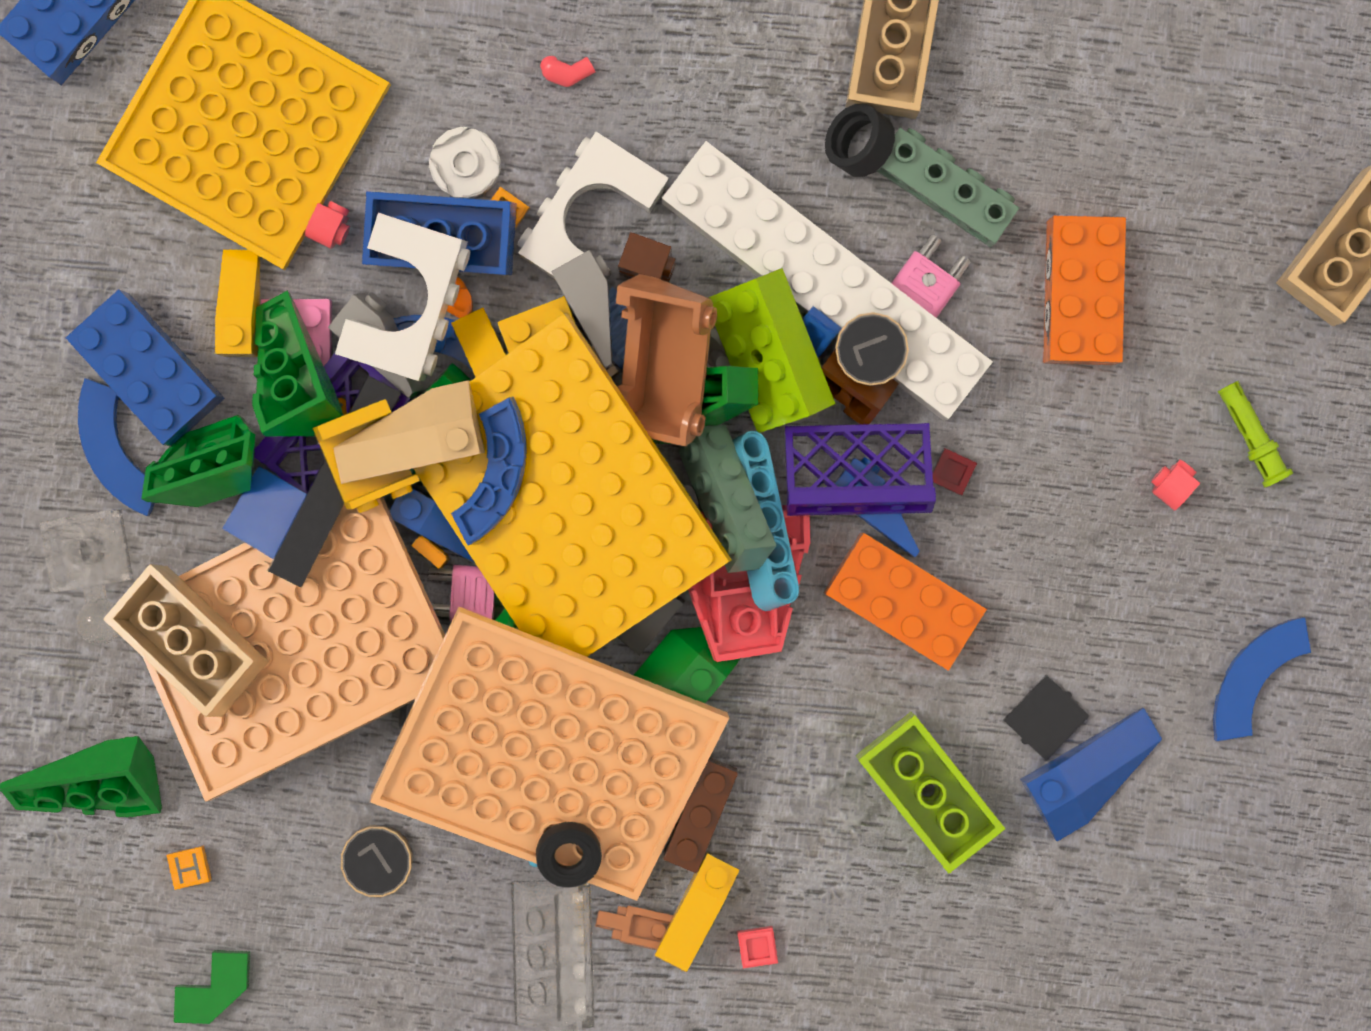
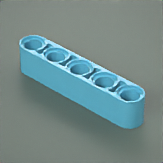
[732,431,799,611]

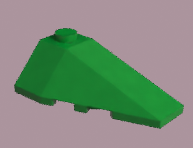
[252,290,343,436]
[0,736,162,817]

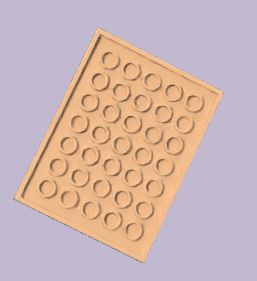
[143,496,445,802]
[370,607,729,901]

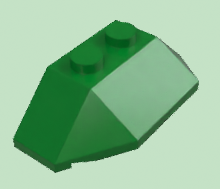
[141,415,256,507]
[634,627,741,703]

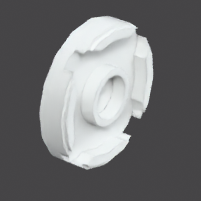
[429,127,501,199]

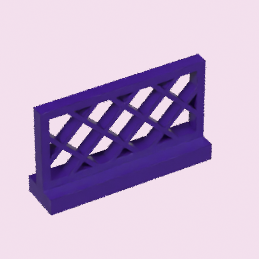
[254,353,412,493]
[784,423,936,516]

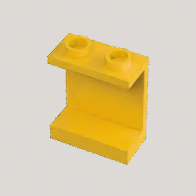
[313,399,420,513]

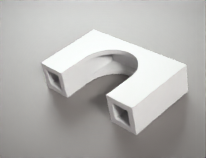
[517,132,669,280]
[335,213,470,381]

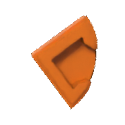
[446,277,473,319]

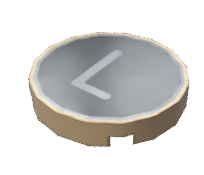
[835,312,909,386]
[341,825,413,897]

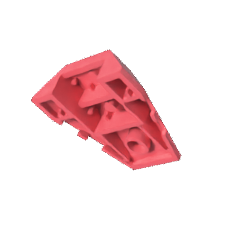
[688,505,810,662]

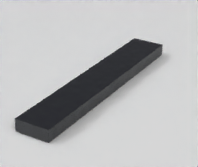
[267,376,401,588]

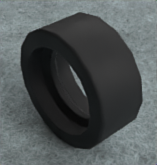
[825,104,895,177]

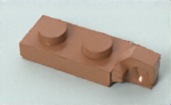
[595,906,673,951]

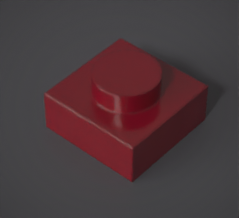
[932,448,977,496]

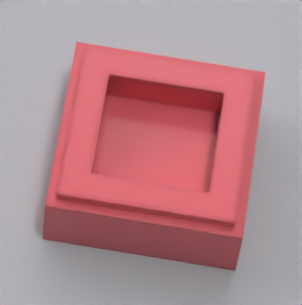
[737,926,778,969]

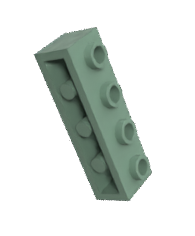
[877,127,1019,248]
[679,424,777,573]

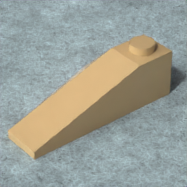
[333,380,485,484]

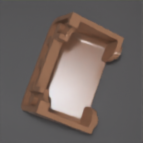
[616,274,717,447]

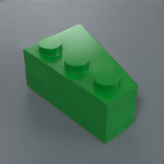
[652,366,758,444]

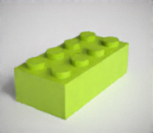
[708,268,835,433]
[855,712,1005,874]

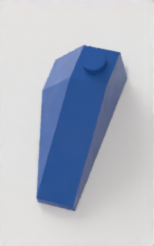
[1020,708,1162,841]

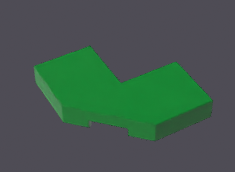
[174,950,250,1024]

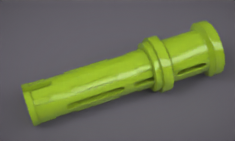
[1217,380,1294,488]

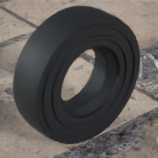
[536,822,602,888]

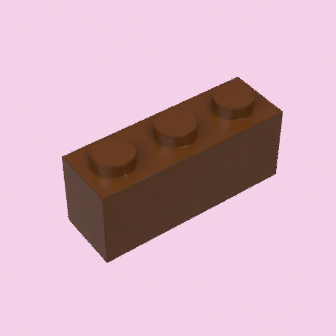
[663,757,738,873]

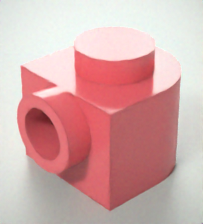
[305,201,350,249]
[1151,460,1200,511]

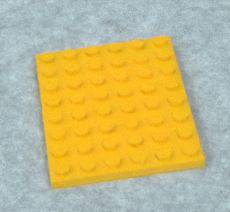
[413,313,732,657]

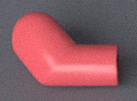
[540,56,596,87]

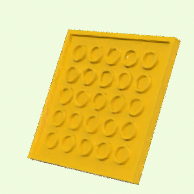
[96,0,391,270]

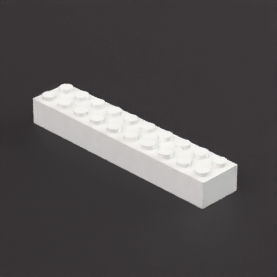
[662,141,993,421]

